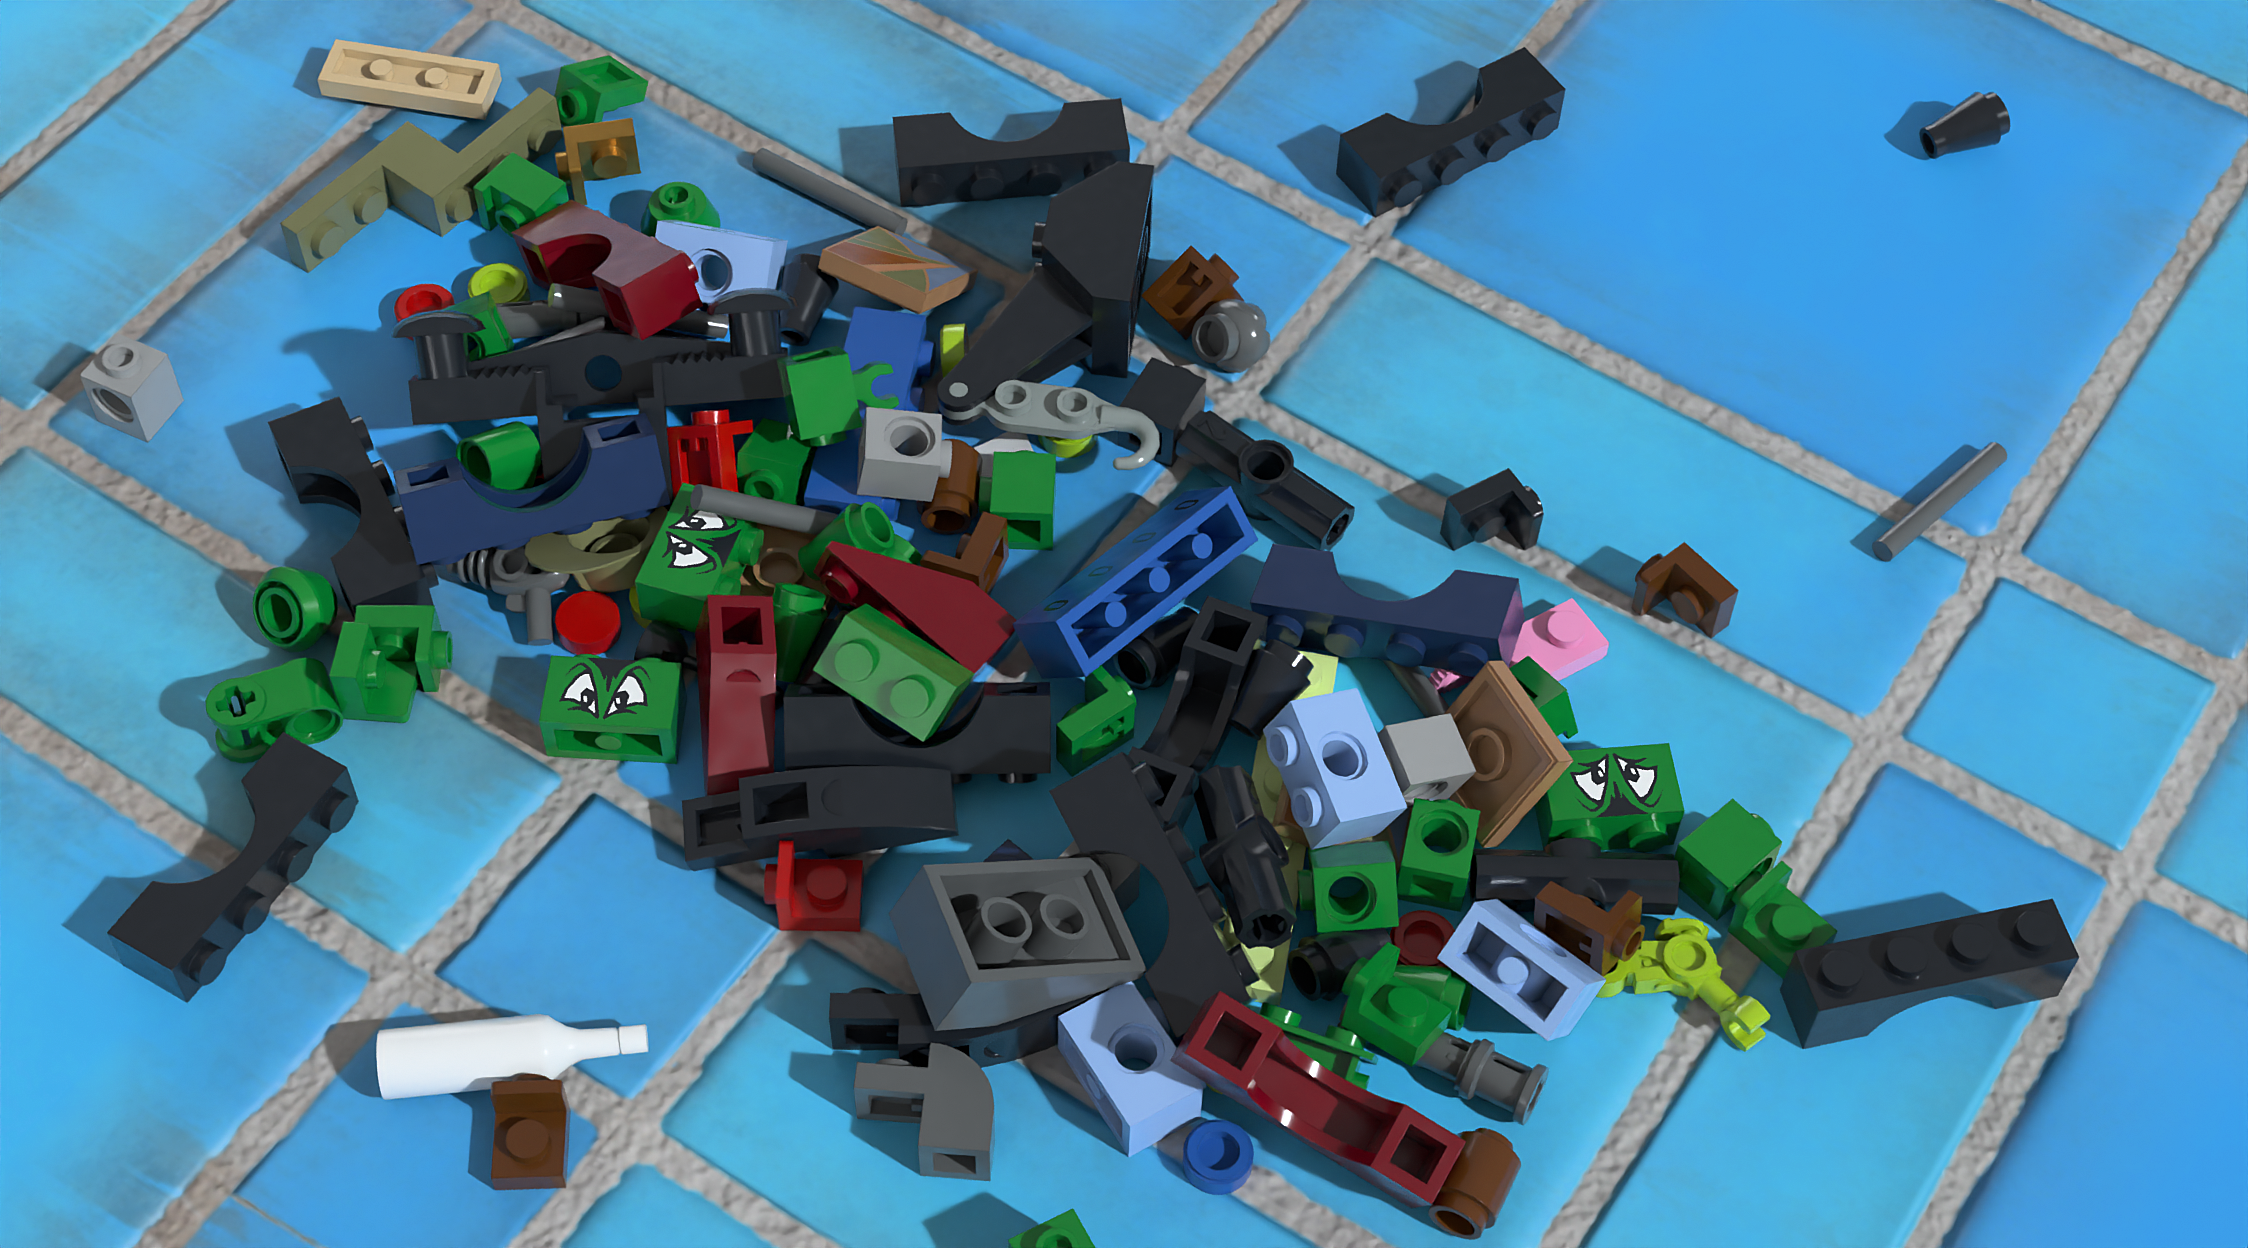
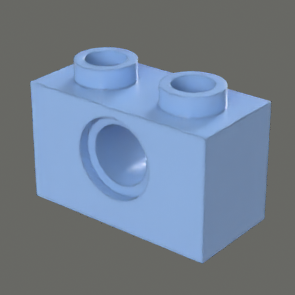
[655,220,788,317]
[1263,688,1408,850]
[1437,899,1607,1041]
[1058,981,1206,1157]

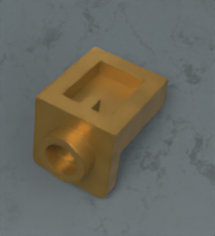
[555,118,641,205]

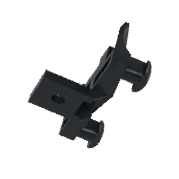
[391,288,799,512]

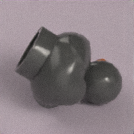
[1192,299,1271,373]

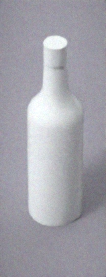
[376,1014,649,1100]

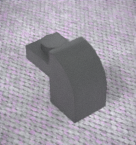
[854,1042,995,1181]

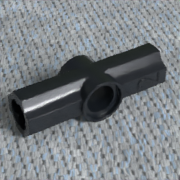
[1176,410,1355,551]
[1193,765,1297,949]
[1469,838,1680,915]

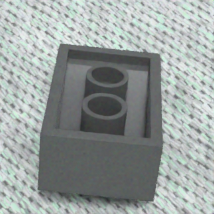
[889,857,1147,1031]

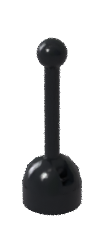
[634,620,785,710]

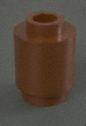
[916,439,983,535]
[1428,1128,1521,1240]

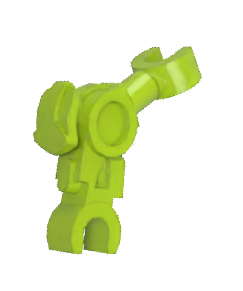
[1596,918,1770,1052]

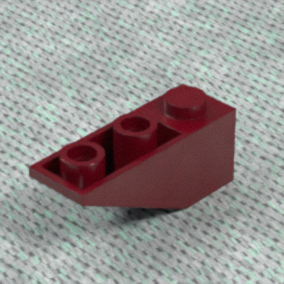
[813,541,1017,687]
[695,595,777,796]

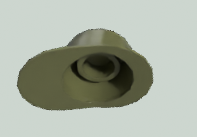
[524,506,668,594]

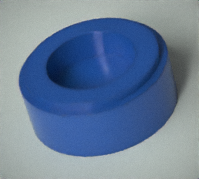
[1182,1120,1254,1195]

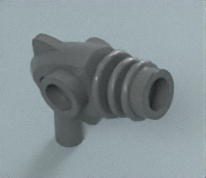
[446,545,570,646]

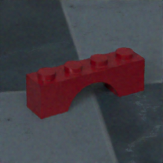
[512,200,703,341]
[1170,991,1466,1208]

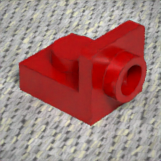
[667,409,753,499]
[764,840,864,932]

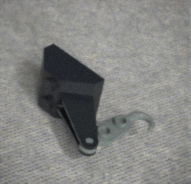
[937,161,1160,470]

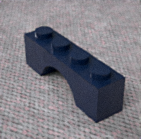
[393,413,670,565]
[1250,544,1525,677]

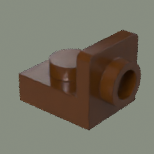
[1141,245,1245,340]
[920,511,1009,596]
[1631,542,1739,639]
[1534,881,1645,977]
[490,1074,571,1190]

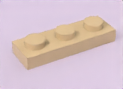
[317,39,502,120]

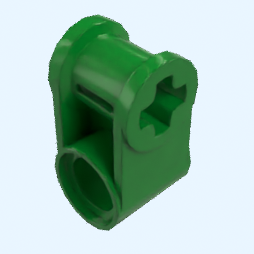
[455,421,541,490]
[205,657,343,763]

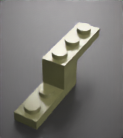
[280,87,563,273]

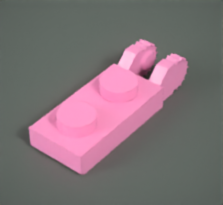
[1428,598,1609,698]

